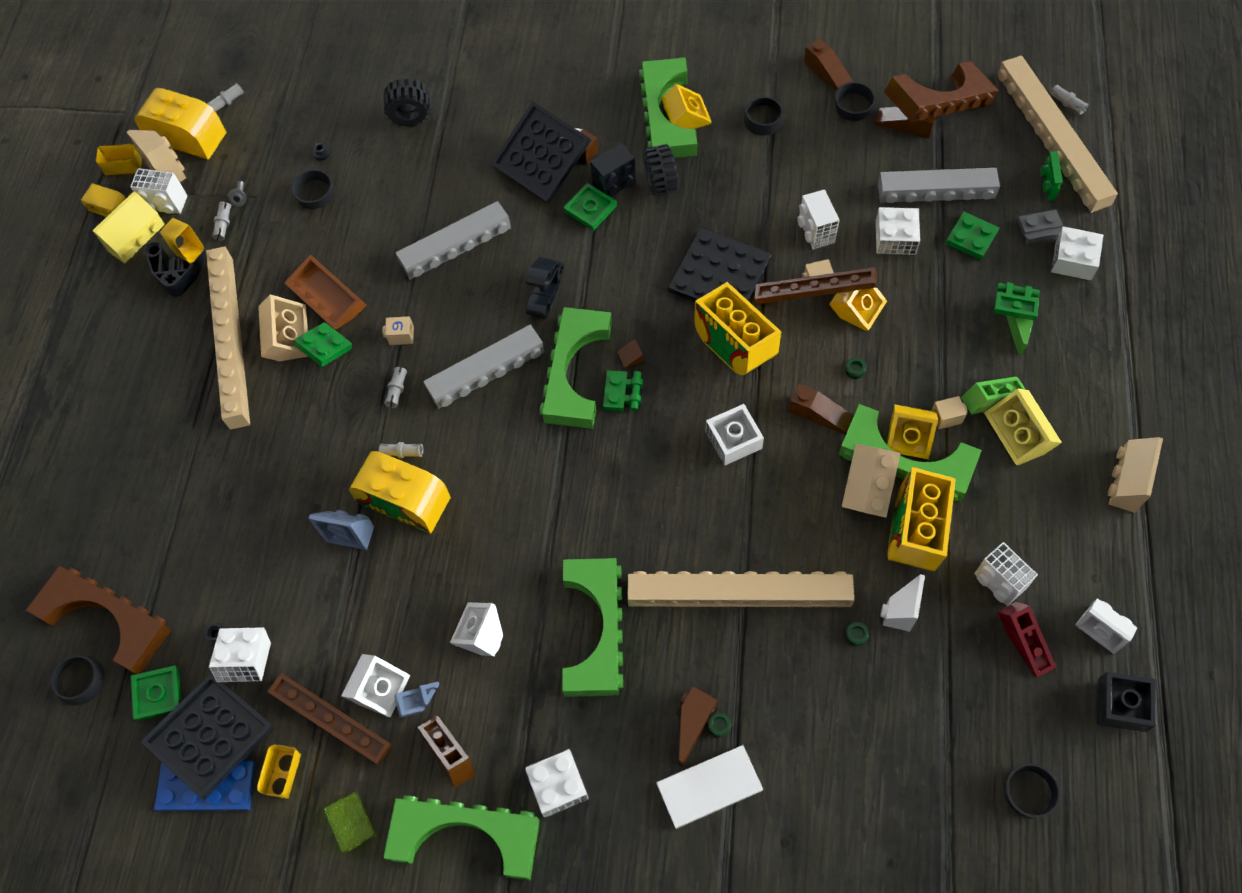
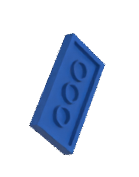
[154,761,256,811]

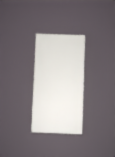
[657,745,763,829]

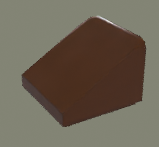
[617,339,643,369]

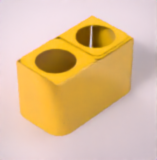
[96,144,142,176]
[81,184,126,217]
[160,218,204,263]
[257,745,301,799]

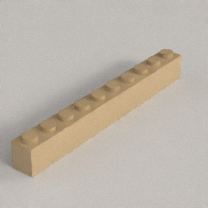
[998,55,1118,212]
[206,247,250,430]
[628,571,854,607]

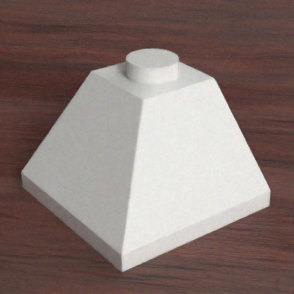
[880,574,925,632]
[450,603,503,656]

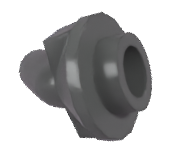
[227,181,247,207]

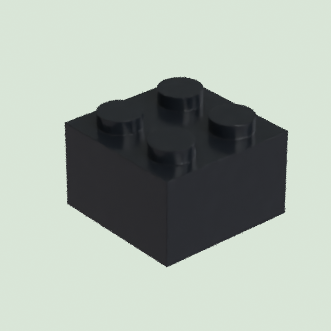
[590,143,636,197]
[1097,672,1156,732]

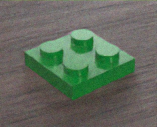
[564,183,617,231]
[946,212,999,260]
[294,322,352,367]
[131,665,182,721]

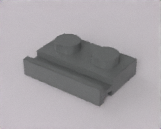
[1017,210,1063,244]

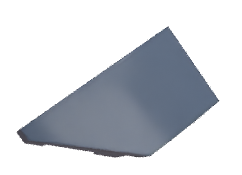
[394,682,439,718]

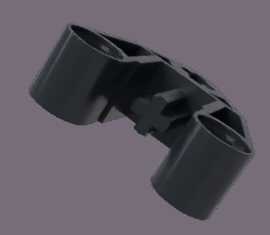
[144,240,206,297]
[526,257,564,319]

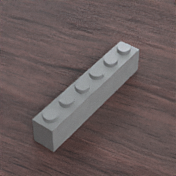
[878,168,1000,203]
[395,201,511,279]
[423,324,544,409]

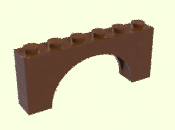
[884,61,998,122]
[26,566,171,674]

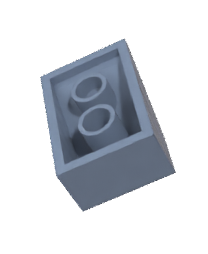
[309,510,374,550]

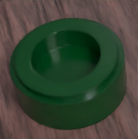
[845,358,867,379]
[845,622,869,646]
[708,712,731,737]

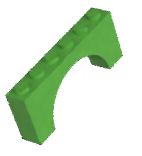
[639,58,697,158]
[540,307,612,429]
[839,404,982,502]
[562,558,623,697]
[384,796,540,880]

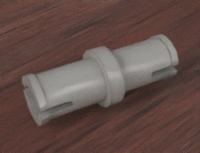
[207,83,244,112]
[1050,85,1088,115]
[212,202,231,241]
[384,367,407,408]
[379,442,423,458]

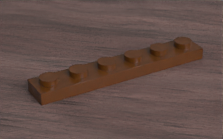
[755,267,877,304]
[268,673,392,765]

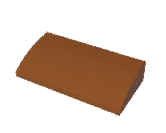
[285,255,367,330]

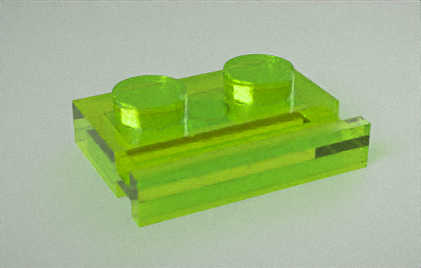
[324,792,376,853]

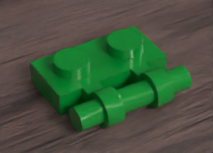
[993,282,1040,321]
[603,370,643,412]

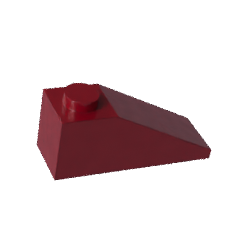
[997,602,1057,678]

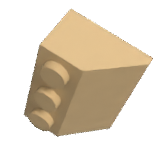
[127,130,186,183]
[259,295,308,361]
[1108,437,1163,513]
[842,444,901,517]

